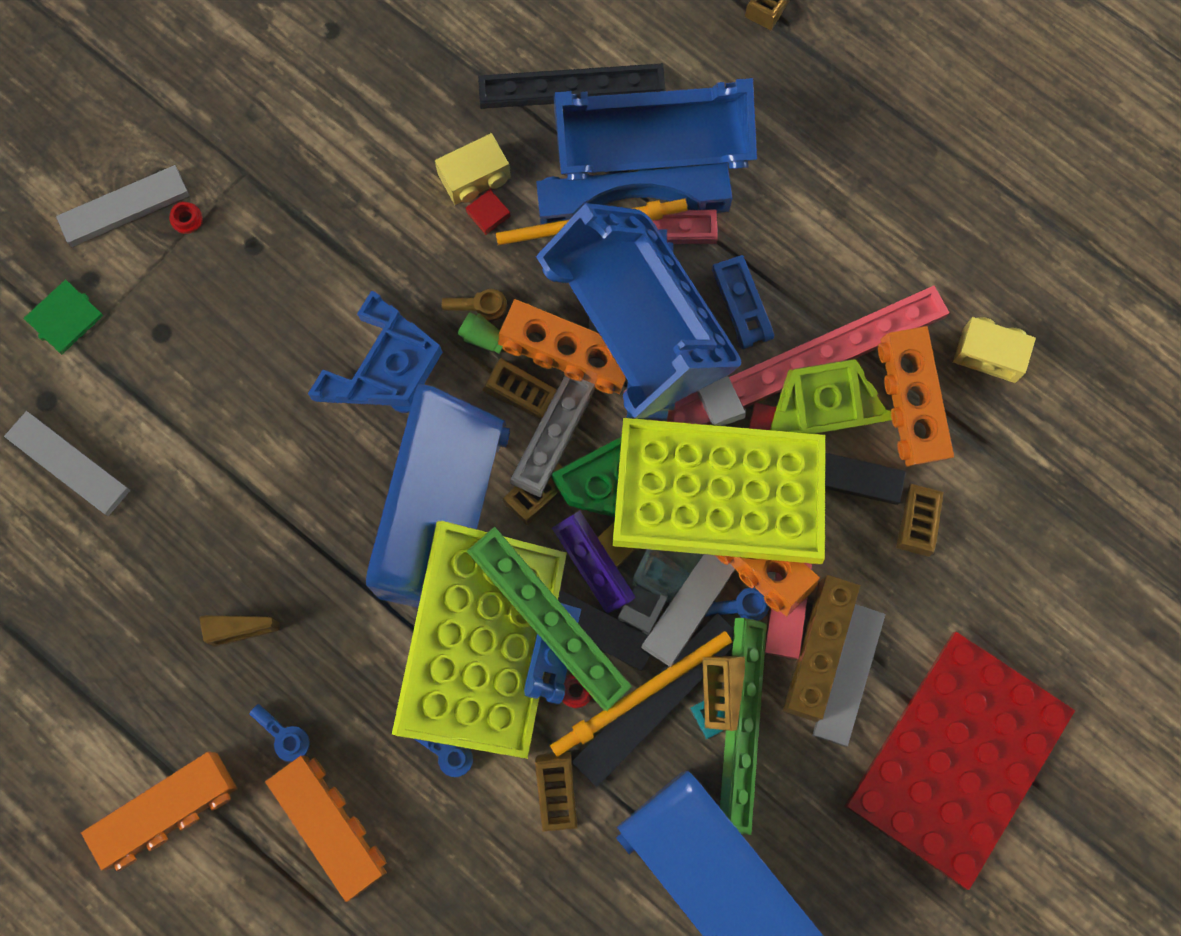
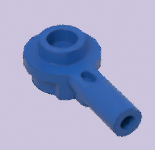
[705,588,769,621]
[249,704,310,762]
[414,739,473,777]

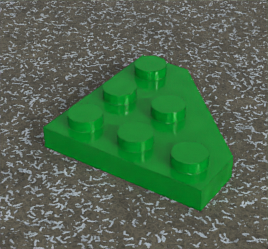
[551,436,622,518]

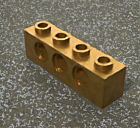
[782,575,861,722]

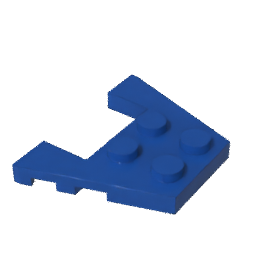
[308,291,443,406]

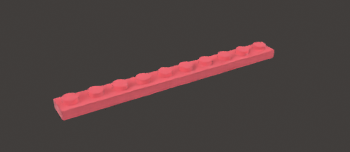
[667,286,949,425]

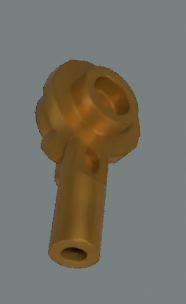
[442,289,507,321]

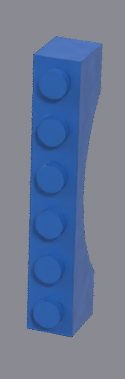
[536,163,732,225]

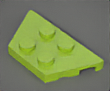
[770,359,892,434]

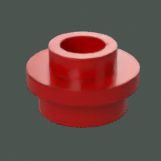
[169,202,203,234]
[562,674,592,708]

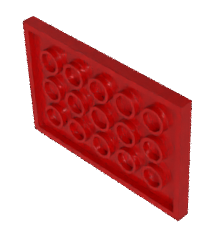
[845,632,1076,890]

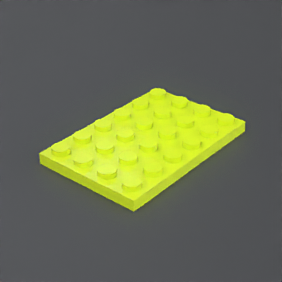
[612,418,825,564]
[392,521,567,759]

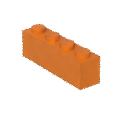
[81,752,238,872]
[265,755,387,902]

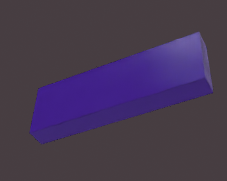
[552,510,635,614]

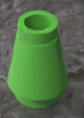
[457,312,503,354]

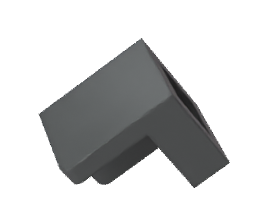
[618,586,668,636]

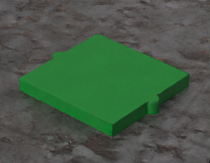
[23,279,104,355]

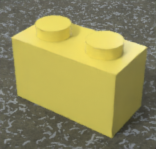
[435,133,511,205]
[953,317,1036,383]

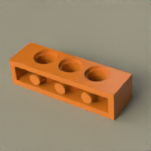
[498,299,627,394]
[878,326,954,467]
[715,555,820,617]

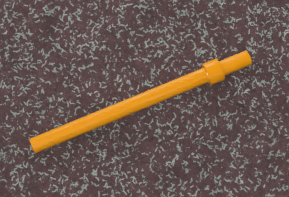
[496,199,687,245]
[550,631,733,757]

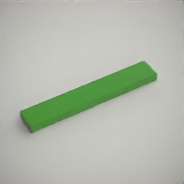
[467,527,632,711]
[720,618,767,835]

